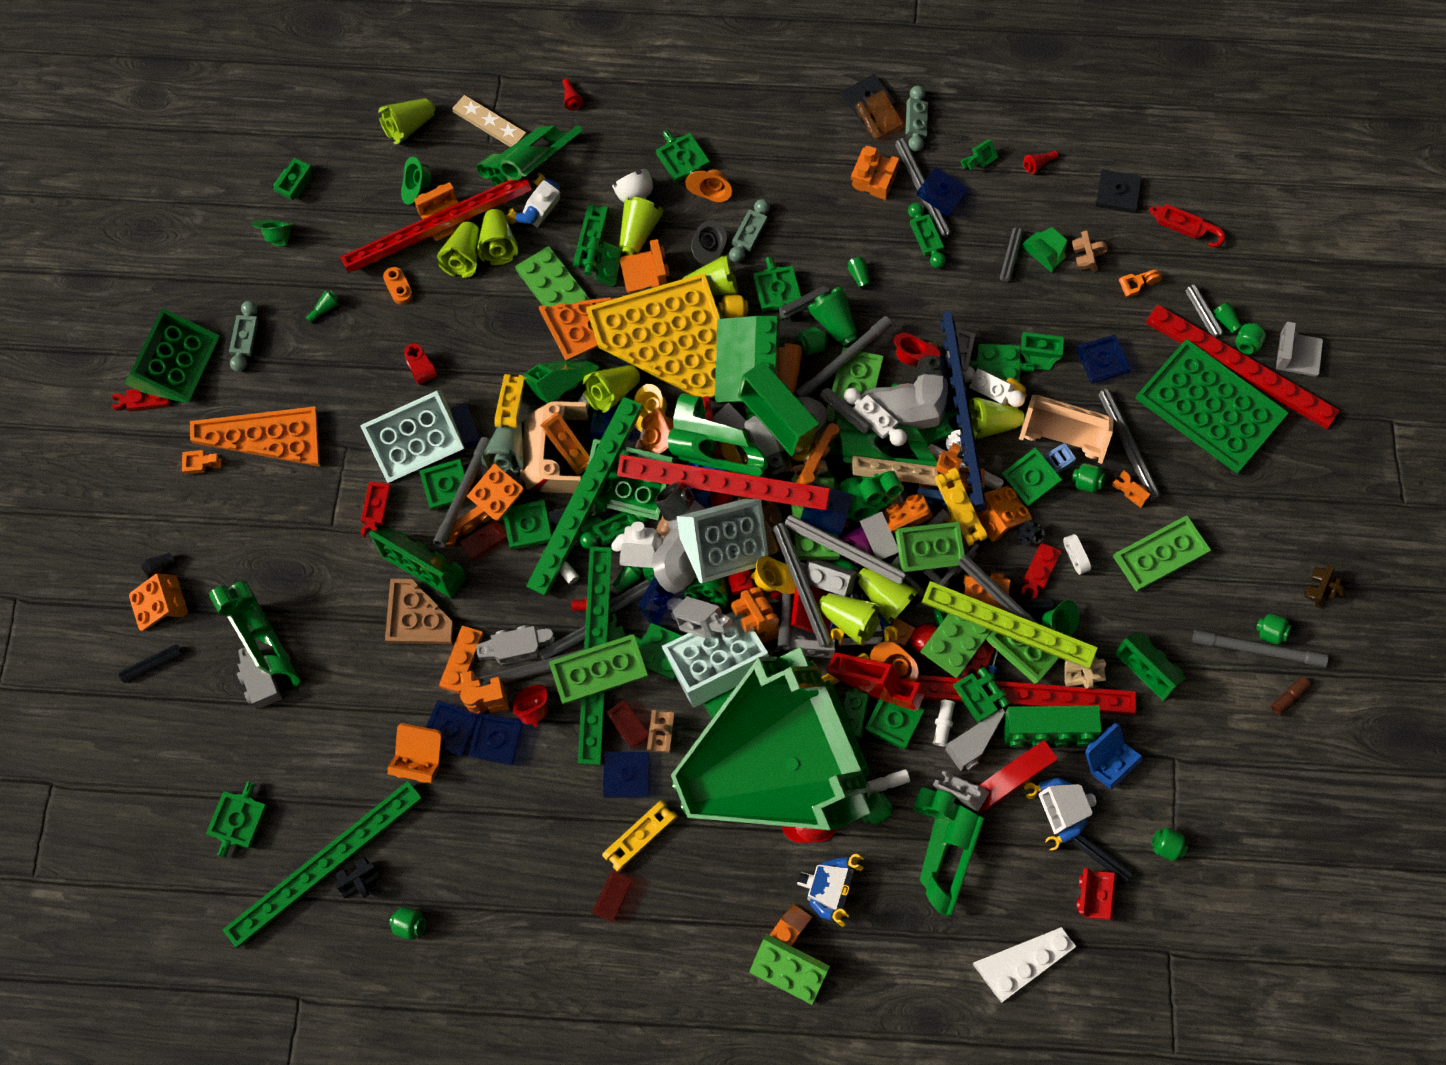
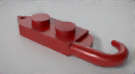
[1149,204,1226,247]

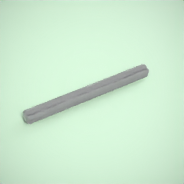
[785,515,906,584]

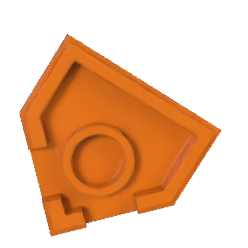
[636,407,674,455]

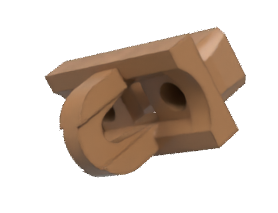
[1072,231,1108,272]
[647,710,674,753]

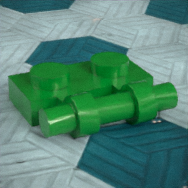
[583,236,622,287]
[953,667,1010,723]

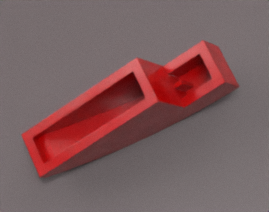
[826,652,926,711]
[972,740,1058,816]

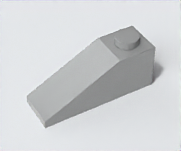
[945,708,1005,771]

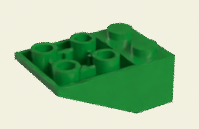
[522,358,599,403]

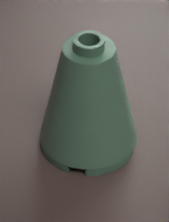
[481,416,524,474]

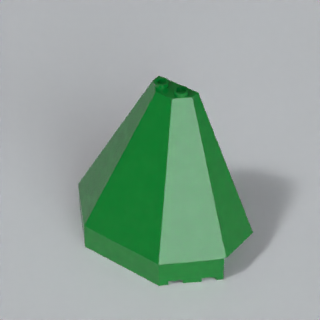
[671,647,871,830]

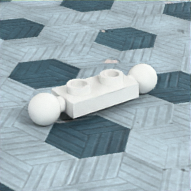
[964,366,1025,407]
[844,388,907,446]

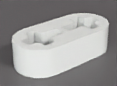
[1063,534,1091,575]

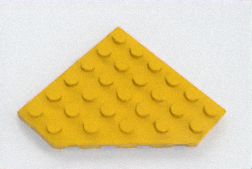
[586,273,720,399]

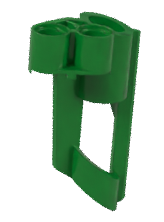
[477,125,583,186]
[668,393,768,477]
[833,404,937,467]
[820,441,904,522]
[209,581,301,686]
[913,788,984,917]

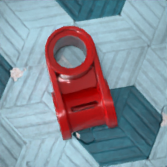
[404,343,438,385]

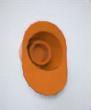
[685,170,732,202]
[870,641,919,682]

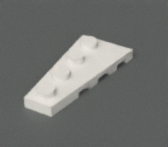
[973,927,1076,1003]

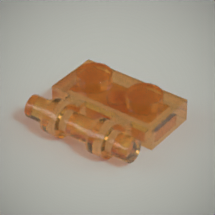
[855,90,903,140]

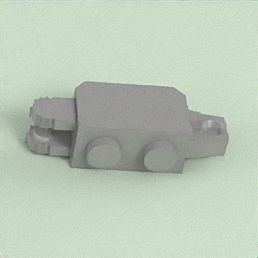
[667,596,733,638]
[476,625,555,666]

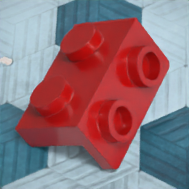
[1077,868,1117,921]

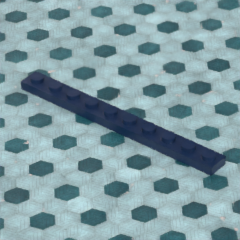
[940,311,987,512]

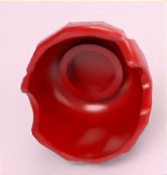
[910,624,938,659]

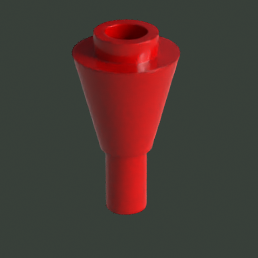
[562,78,583,110]
[1023,151,1058,174]

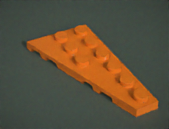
[538,295,626,362]
[190,406,320,467]

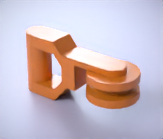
[1119,269,1162,298]

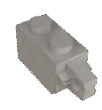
[800,560,858,596]
[237,648,282,709]

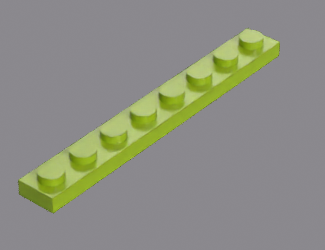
[921,581,1097,669]

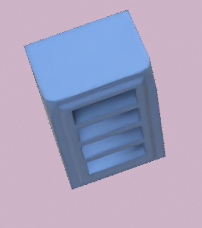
[1043,443,1076,474]

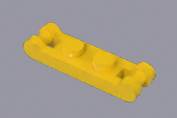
[495,374,526,428]
[935,468,987,547]
[602,800,678,872]

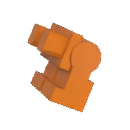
[851,146,899,200]
[731,587,780,644]
[457,671,510,716]

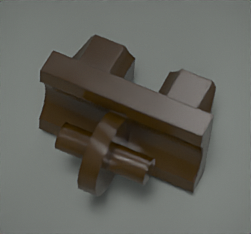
[1304,564,1345,609]

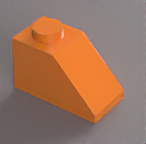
[770,904,812,947]

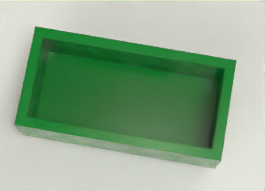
[738,361,819,457]
[1002,706,1101,748]

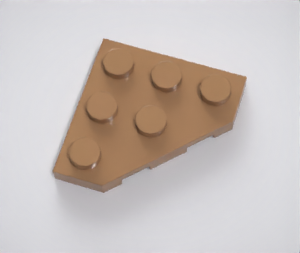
[385,579,453,644]

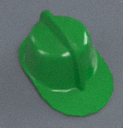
[401,156,431,205]
[251,219,294,246]
[1041,600,1080,636]

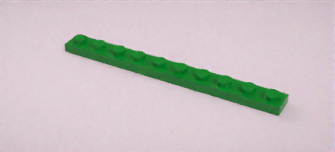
[526,397,644,597]
[578,547,612,766]
[222,781,423,949]

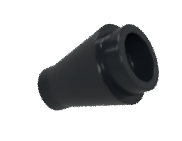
[140,552,176,579]

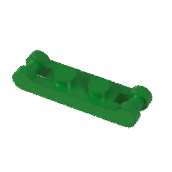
[573,203,609,268]

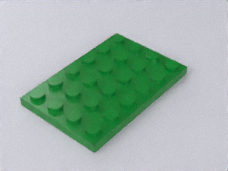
[1135,339,1288,474]

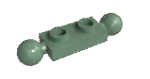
[906,86,928,152]
[729,199,770,263]
[229,301,259,372]

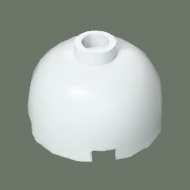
[612,169,653,203]

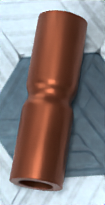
[1270,677,1311,715]

